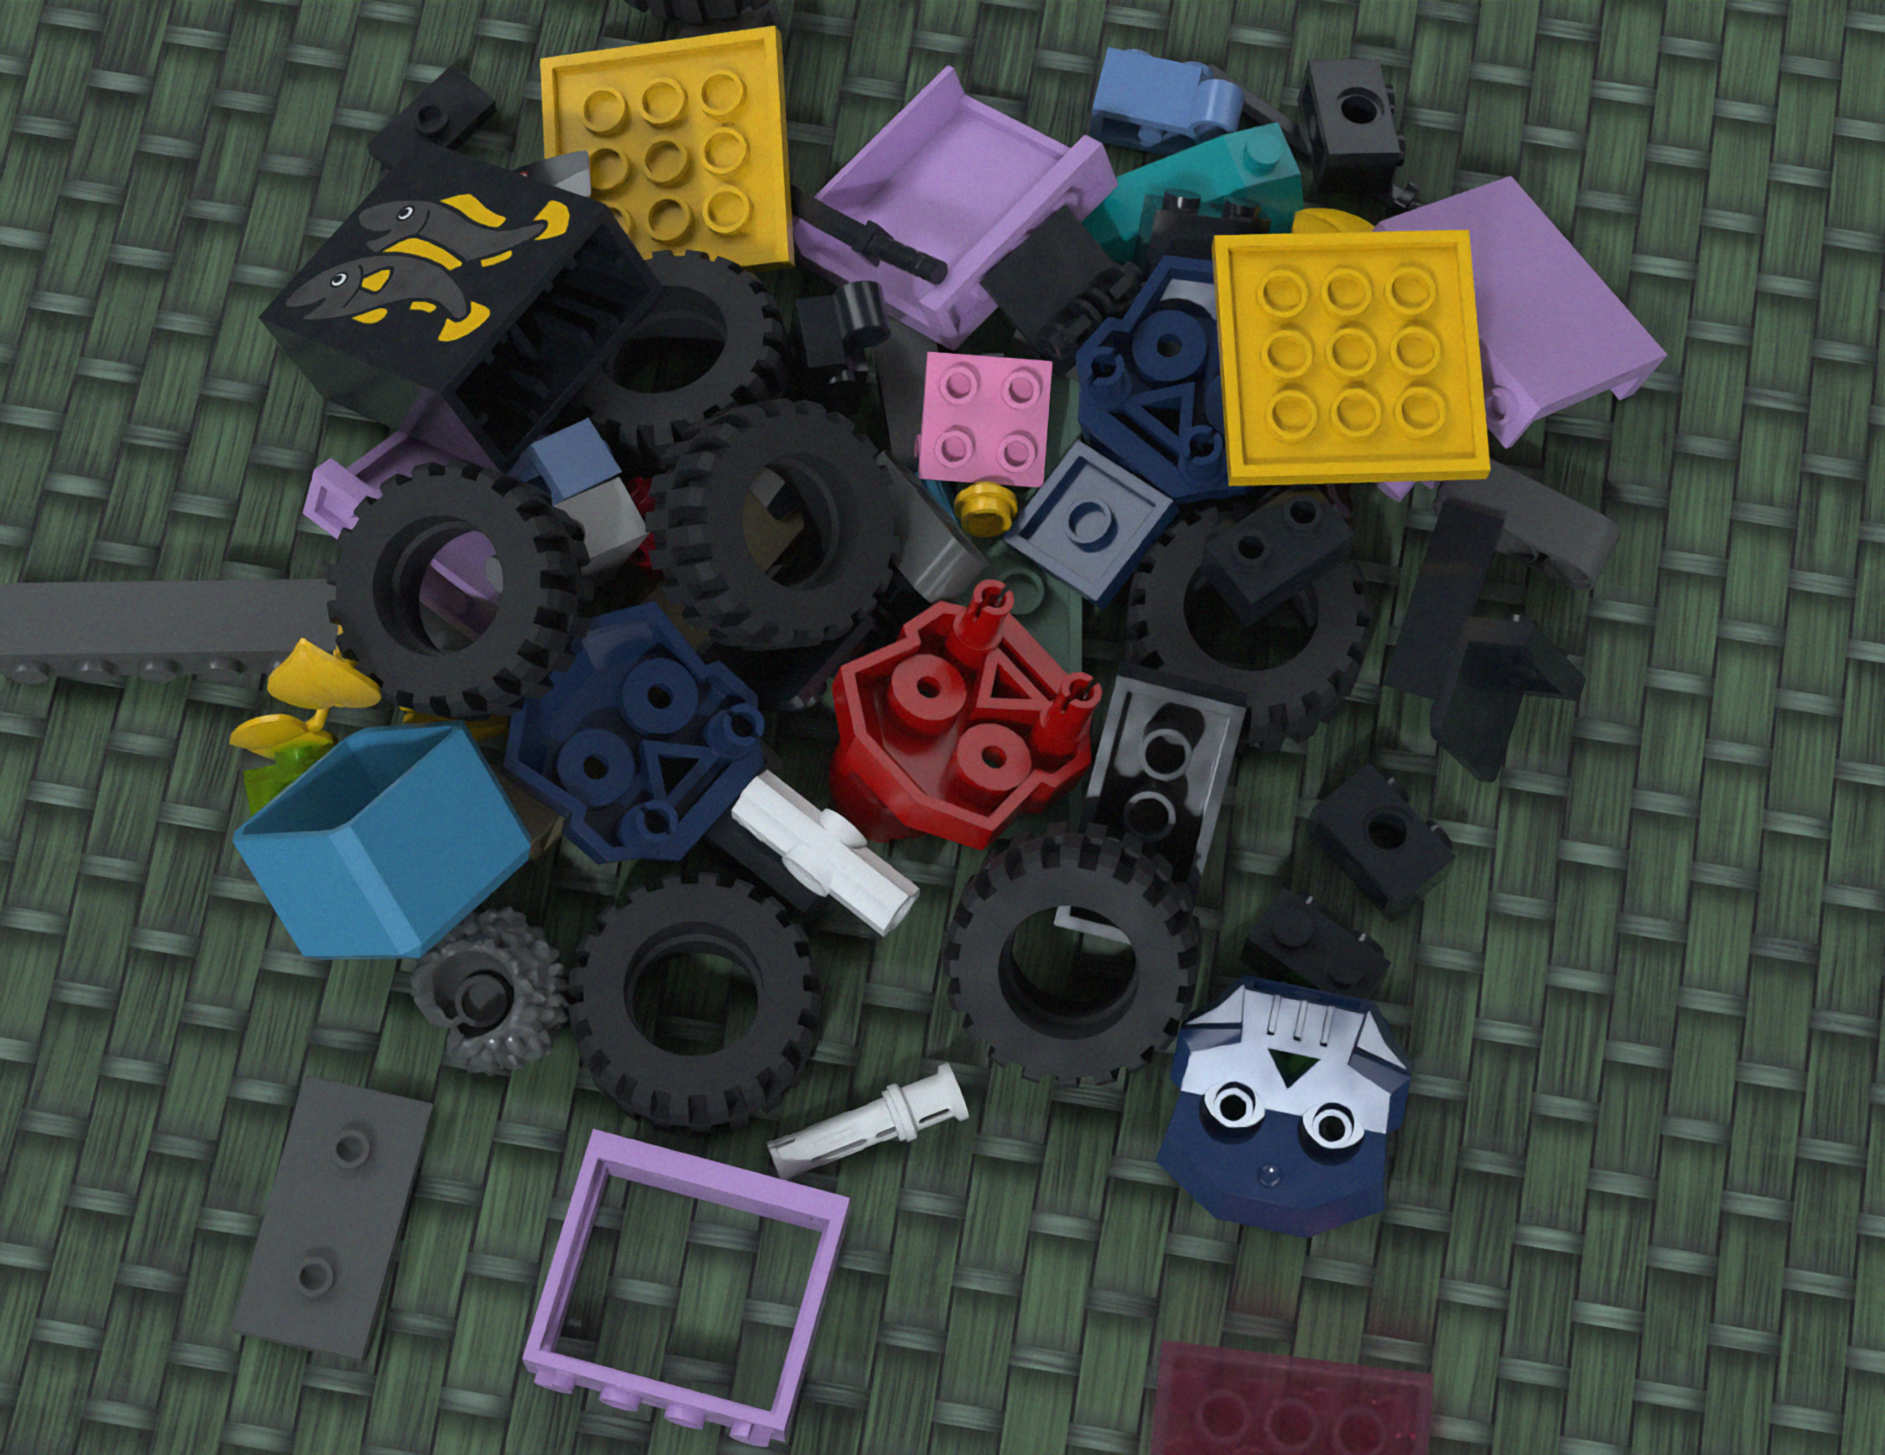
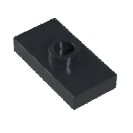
[367,65,497,171]

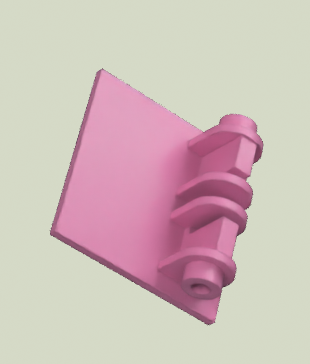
[914,352,1053,488]

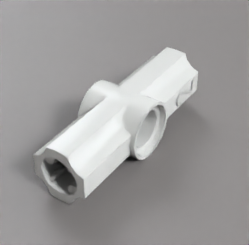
[731,769,920,937]

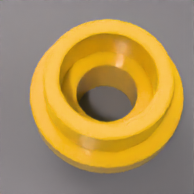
[954,481,1017,537]

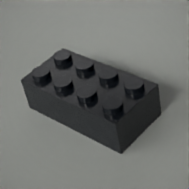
[1053,661,1247,945]

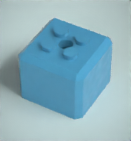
[232,720,531,960]

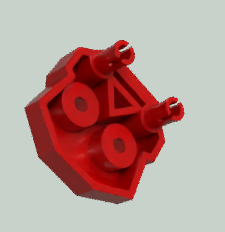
[831,579,1102,851]

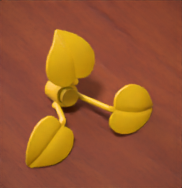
[229,625,507,764]

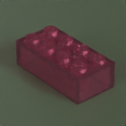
[1146,1340,1434,1455]

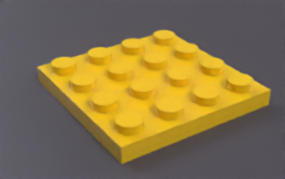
[540,26,795,273]
[1212,230,1491,486]

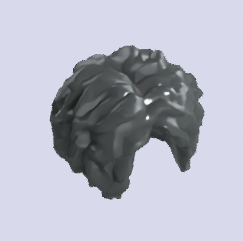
[409,906,571,1076]

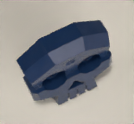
[1075,255,1262,506]
[498,601,765,865]
[1155,975,1414,1238]

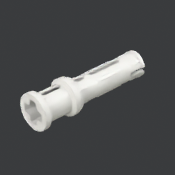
[766,1063,969,1181]

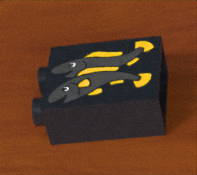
[258,139,665,474]

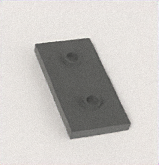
[232,1075,435,1364]

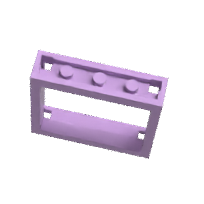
[522,1129,851,1447]

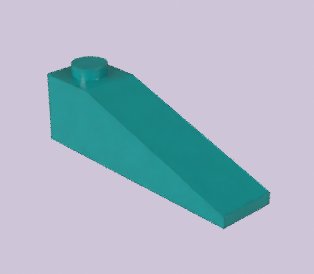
[1081,122,1304,265]

